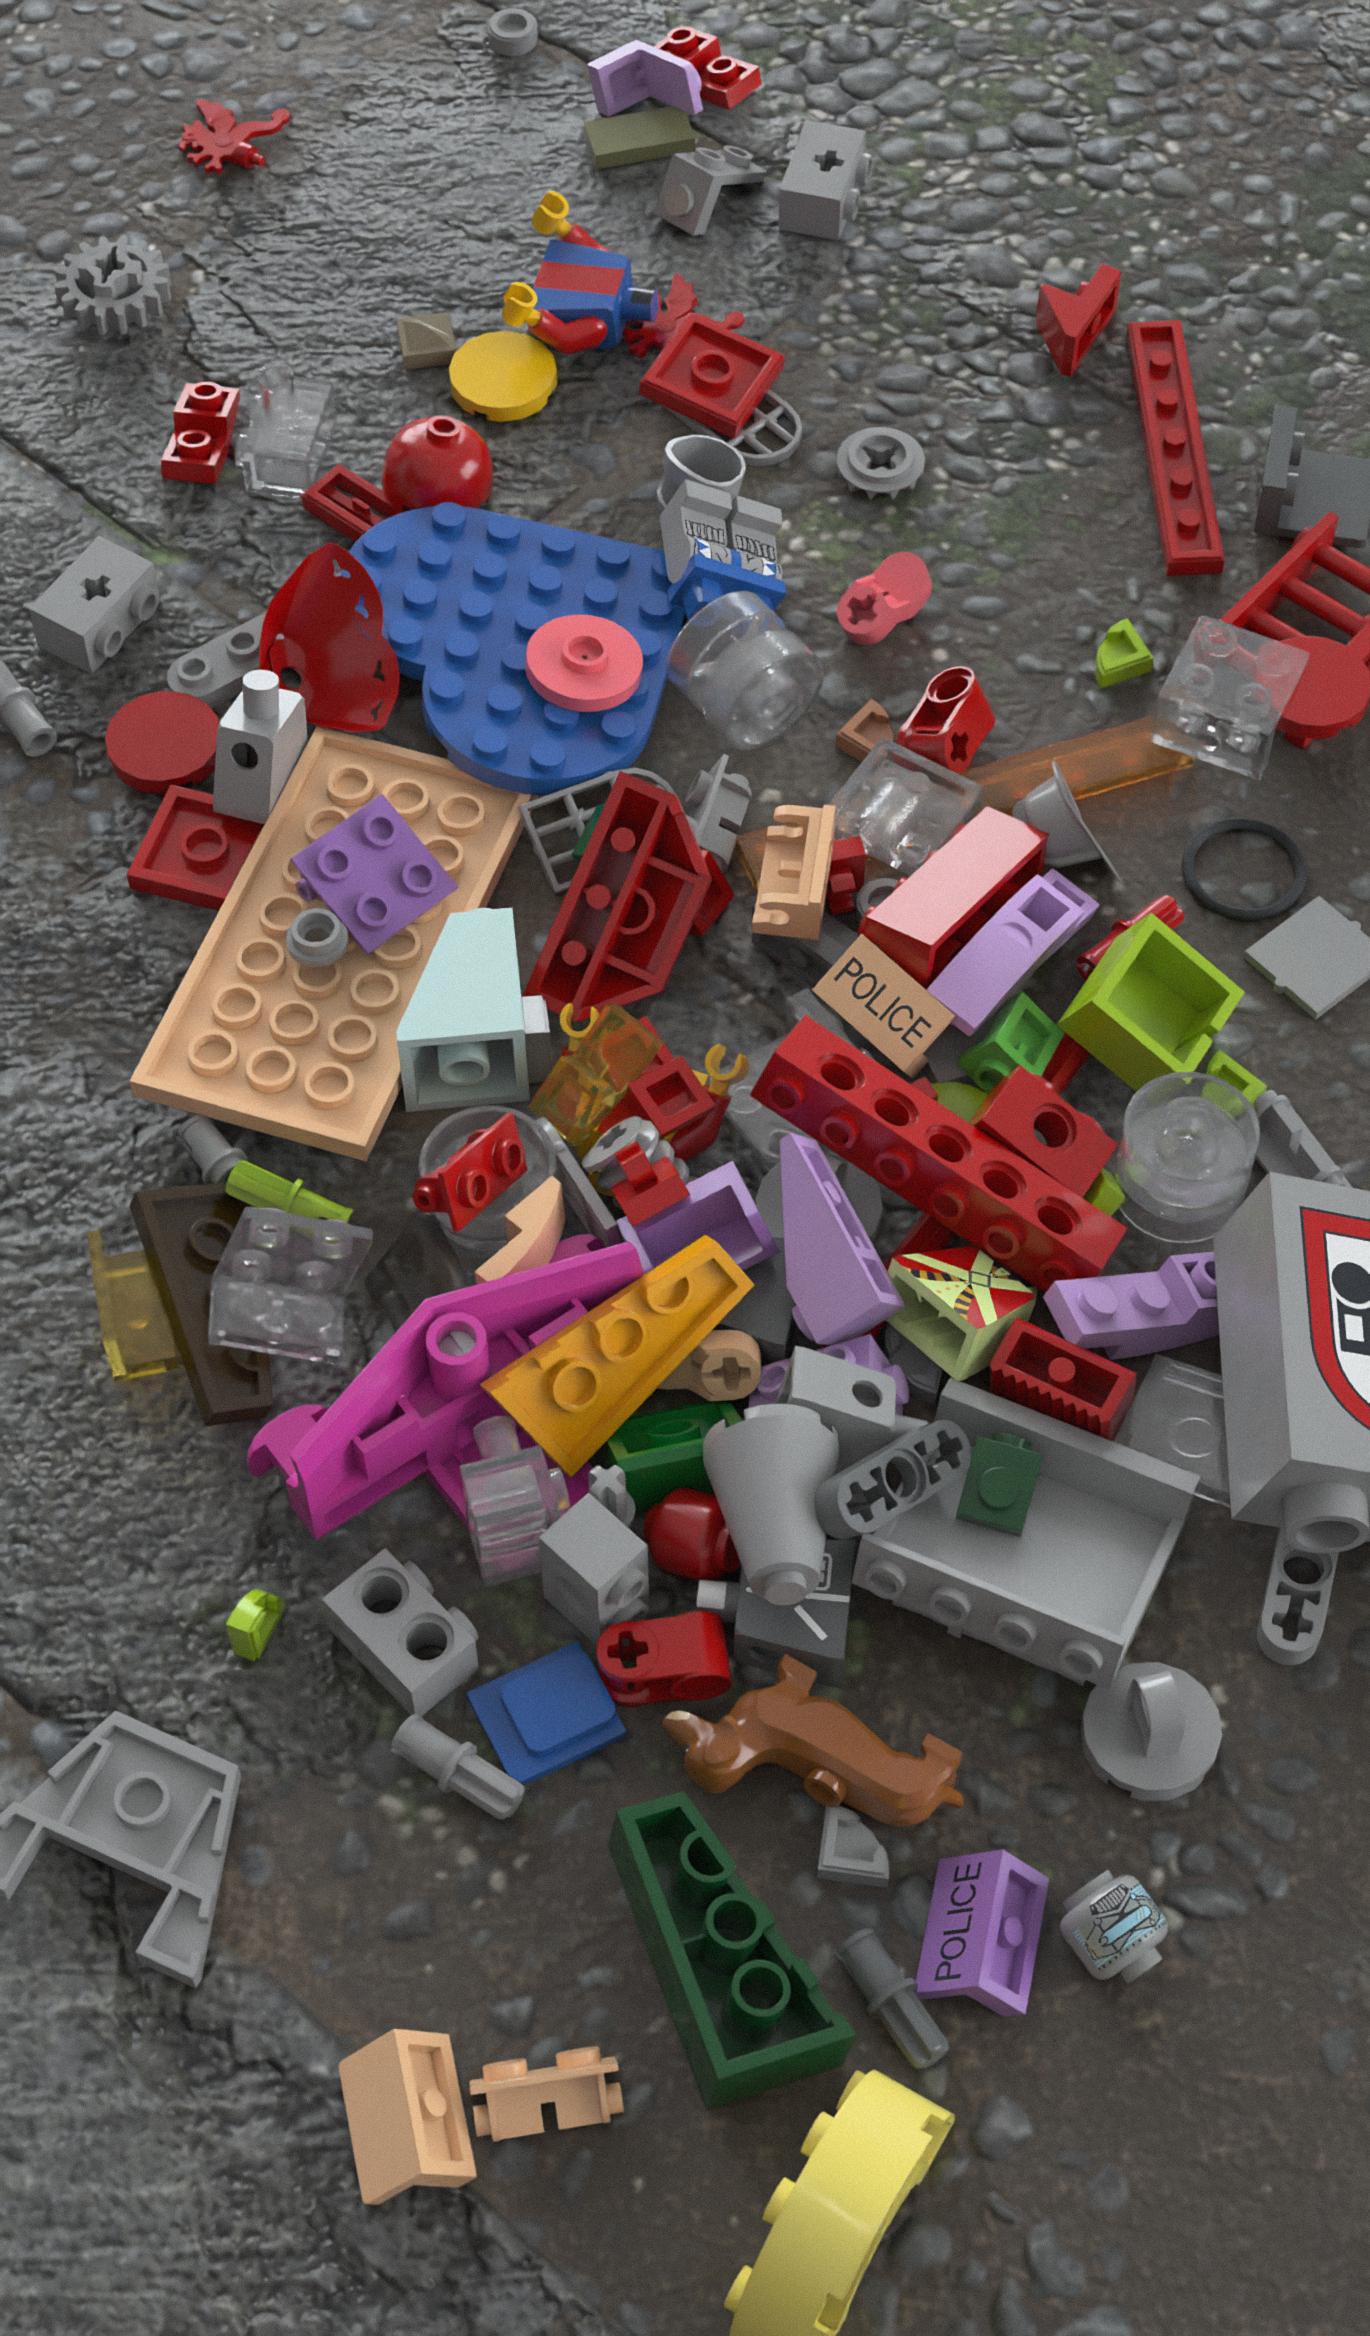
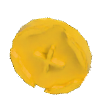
[449,331,557,422]

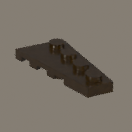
[129,1182,273,1427]

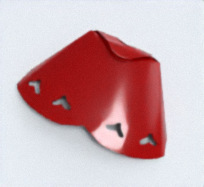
[259,542,400,732]

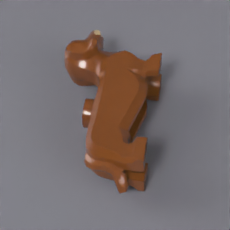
[661,1654,964,1827]

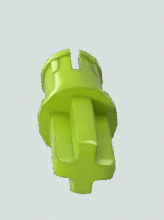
[225,1160,354,1247]

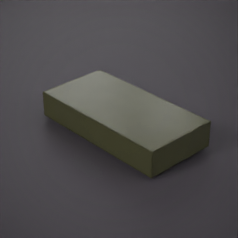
[584,106,695,170]

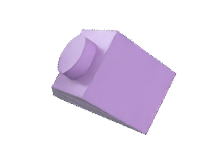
[780,1133,906,1346]

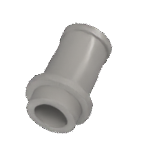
[176,1115,248,1184]

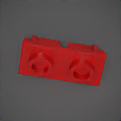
[412,1113,528,1232]

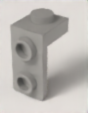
[653,145,767,236]

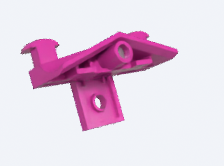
[247,1234,643,1578]

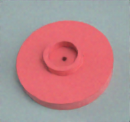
[525,615,643,712]

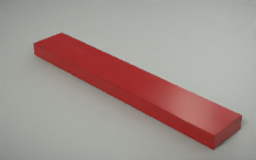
[1126,320,1225,576]

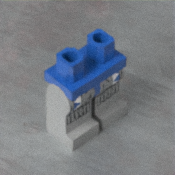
[659,479,786,643]

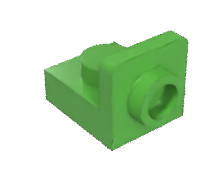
[957,991,1065,1094]

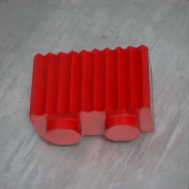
[990,1318,1137,1442]

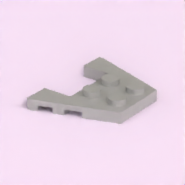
[0,1711,241,1988]

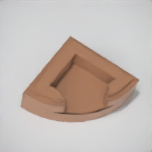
[836,699,894,775]

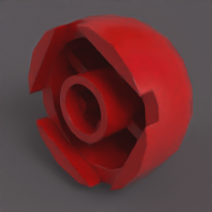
[381,416,493,512]

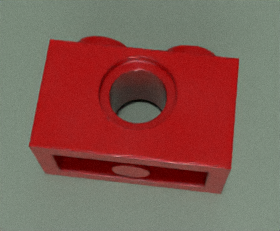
[968,1065,1119,1198]

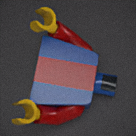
[502,191,658,355]

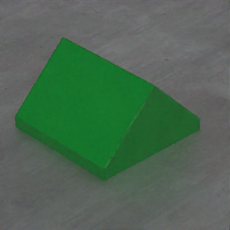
[603,1400,742,1514]

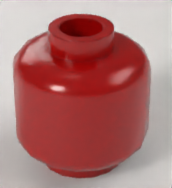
[644,1488,741,1582]

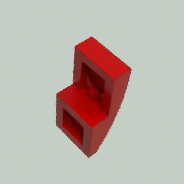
[591,1016,716,1139]

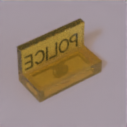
[87,1230,179,1381]

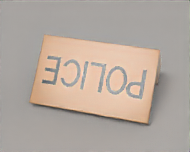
[812,933,956,1078]

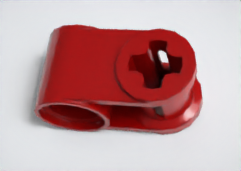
[896,666,996,774]
[596,1611,732,1707]

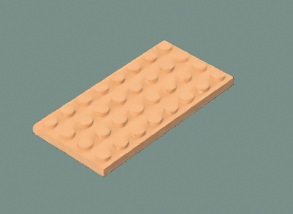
[130,726,538,1162]

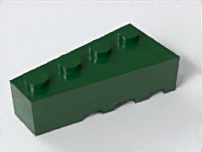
[608,1791,857,2110]

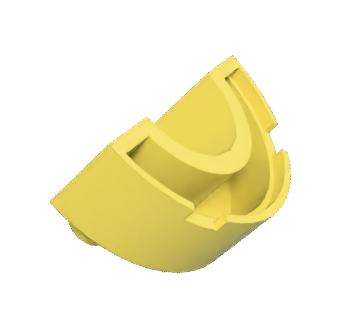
[724,2070,955,2336]

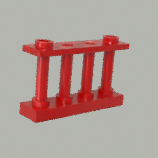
[1190,511,1370,749]

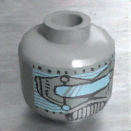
[1060,1870,1168,1984]

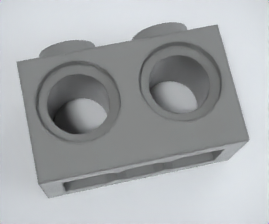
[322,1548,479,1717]

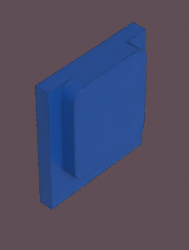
[466,1641,627,1786]

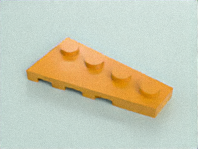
[479,1235,755,1478]

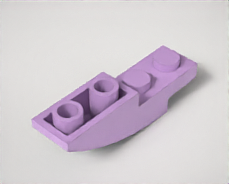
[926,868,1100,1037]
[1043,1252,1219,1360]

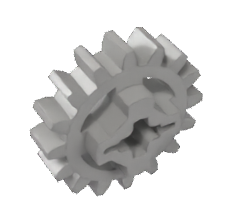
[54,235,172,335]

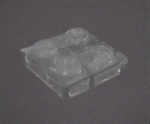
[829,737,984,876]

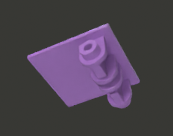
[290,794,458,955]

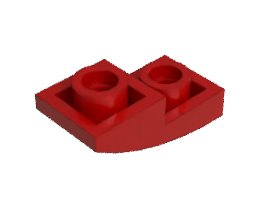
[654,26,762,110]
[161,382,240,484]

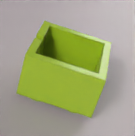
[1057,913,1245,1104]

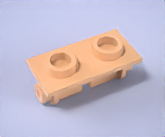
[470,2047,624,2142]

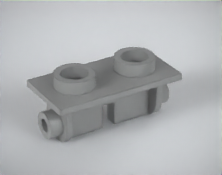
[686,754,752,873]
[1234,1090,1353,1188]

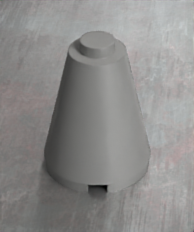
[702,1404,840,1605]

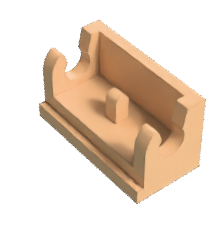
[752,805,836,940]

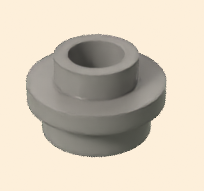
[286,908,349,967]

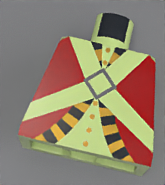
[886,1246,1037,1382]

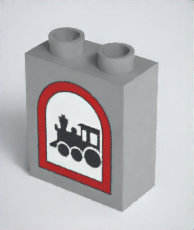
[1213,1172,1370,1553]

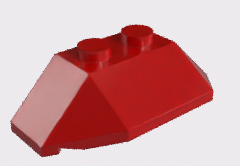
[522,771,712,1022]

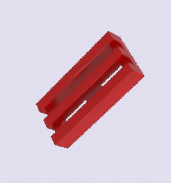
[301,464,412,542]

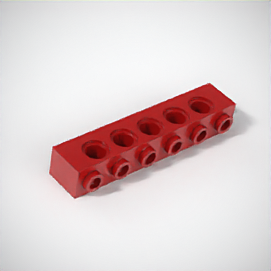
[749,1015,1128,1293]

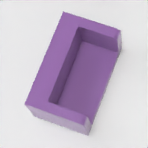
[616,1161,780,1275]

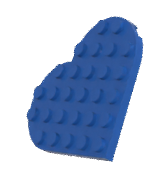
[341,502,687,795]

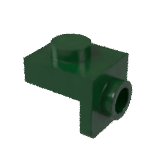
[955,1433,1044,1537]

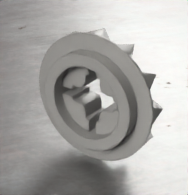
[837,427,925,500]

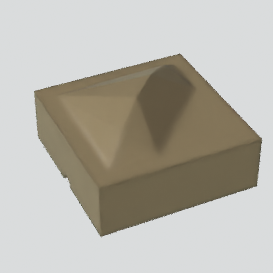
[396,312,456,370]

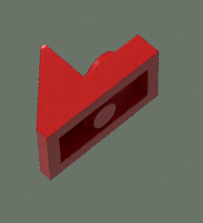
[1036,263,1122,377]

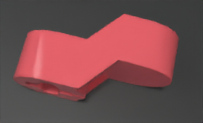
[837,552,932,646]

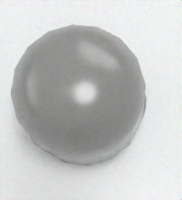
[656,434,746,515]

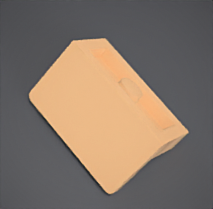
[339,2029,477,2205]

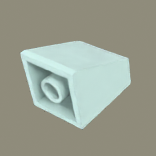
[396,908,530,1112]

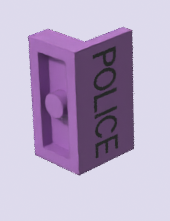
[915,1849,1049,2017]

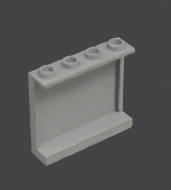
[852,1377,1201,1690]

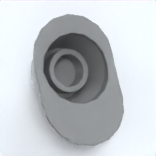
[1012,760,1123,884]

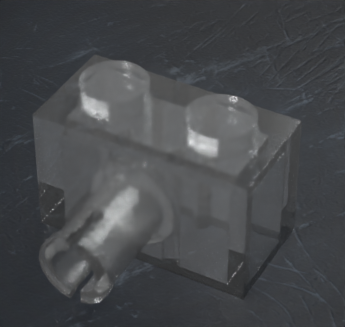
[235,363,337,499]
[460,1416,570,1587]

